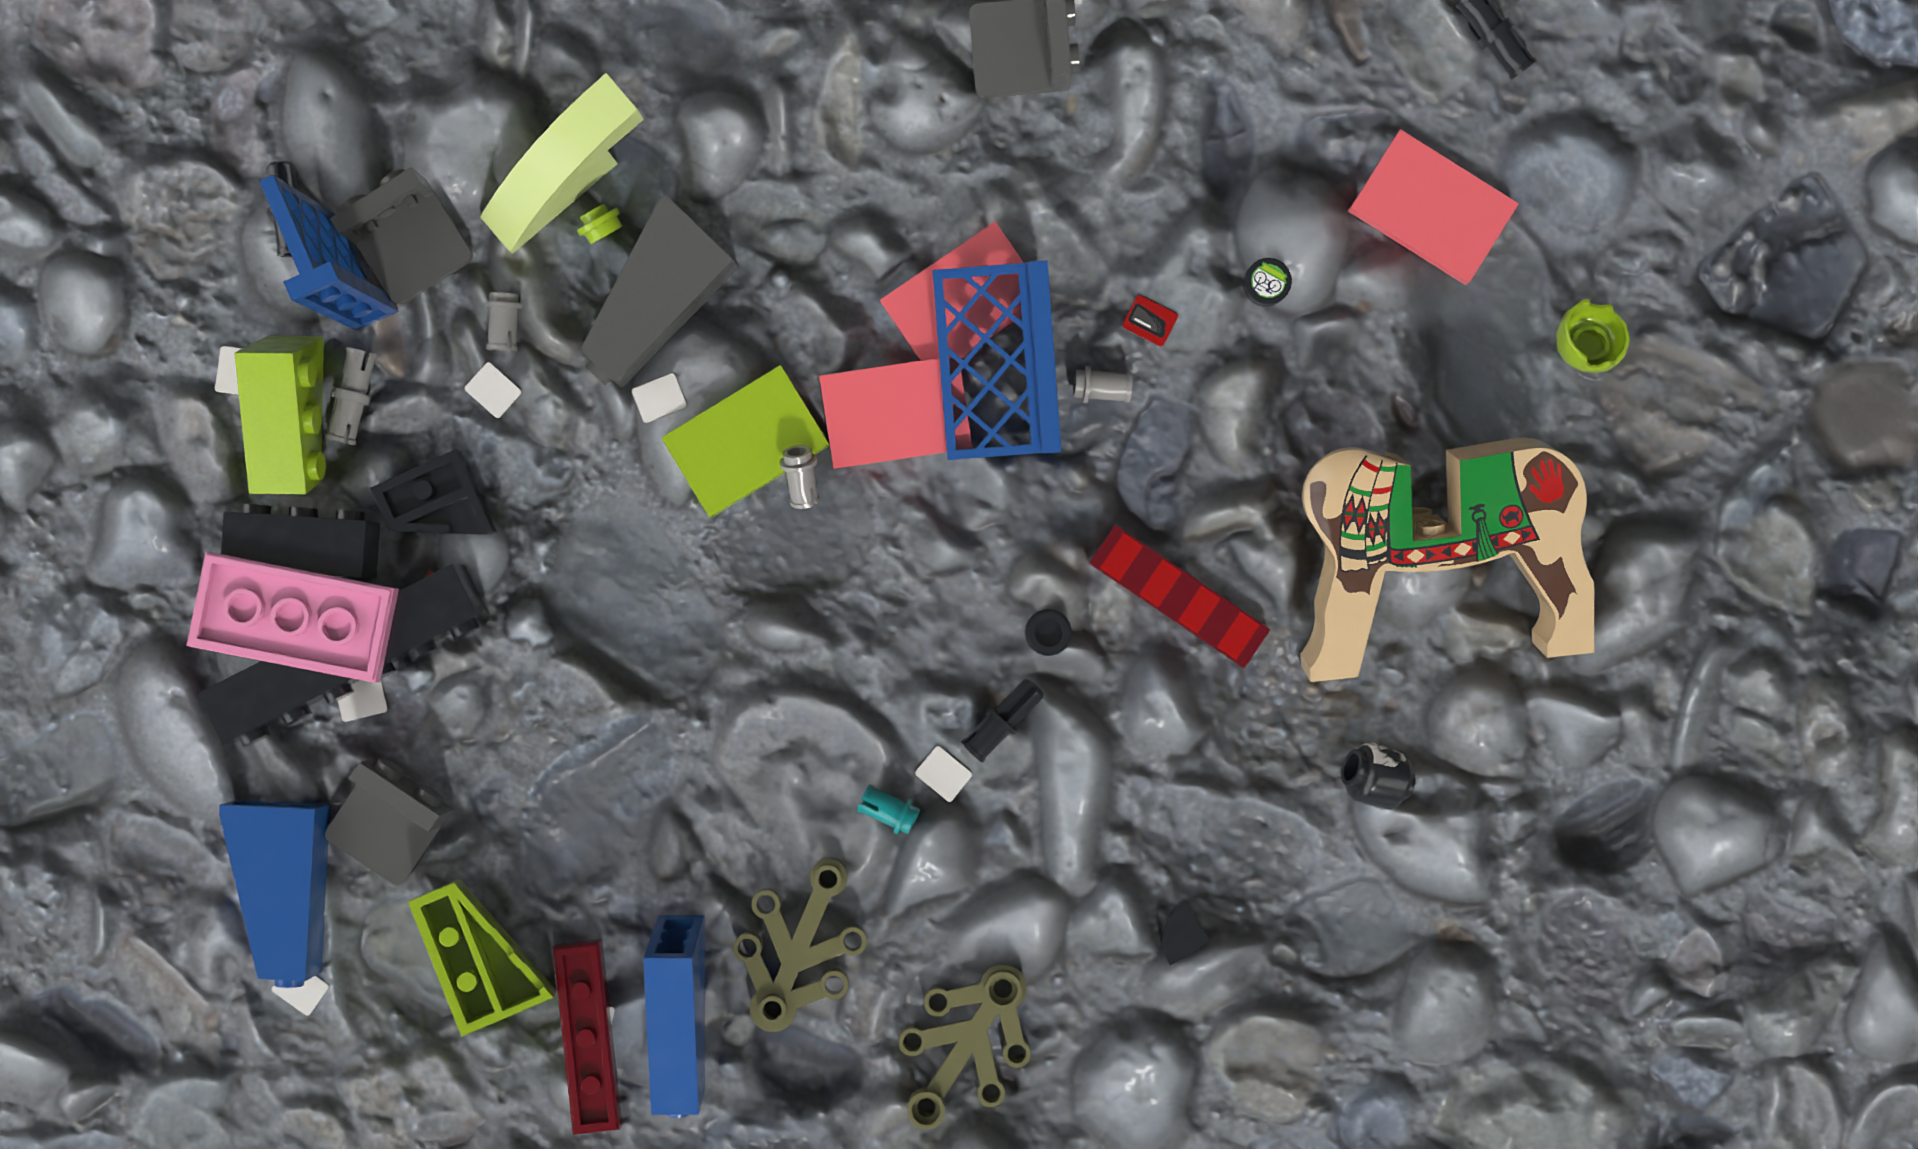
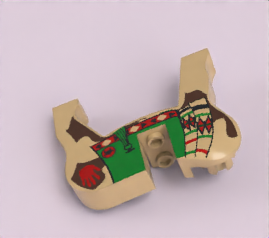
[1300,437,1594,682]

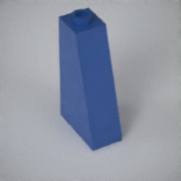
[219,800,330,988]
[643,915,705,1118]

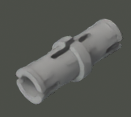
[324,347,377,445]

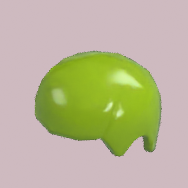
[1555,299,1630,373]

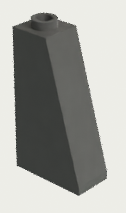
[580,194,738,388]

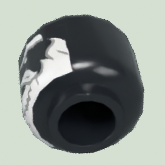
[1341,743,1416,810]

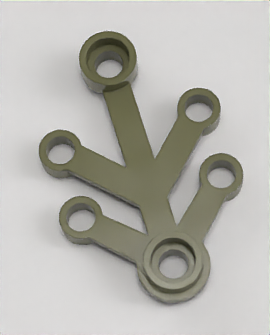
[733,857,868,1032]
[898,964,1031,1130]

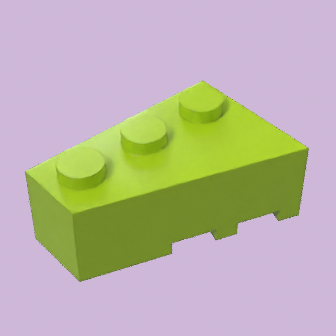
[234,335,326,494]
[408,879,556,1037]

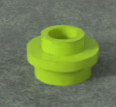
[577,204,623,244]

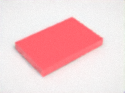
[1348,129,1519,285]
[880,221,1024,361]
[819,355,972,469]

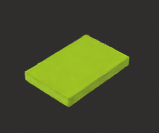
[661,365,830,518]

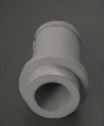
[484,292,522,352]
[1073,366,1133,403]
[779,445,820,509]

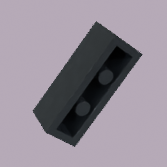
[221,504,380,578]

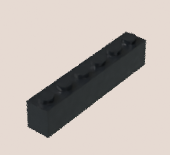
[197,564,490,747]

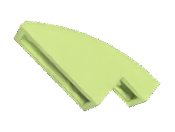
[480,73,644,254]

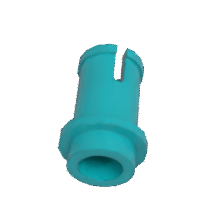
[857,784,920,835]

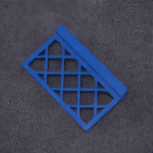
[259,175,399,330]
[932,260,1062,460]

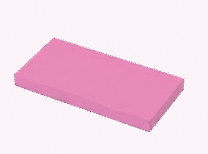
[187,552,399,683]

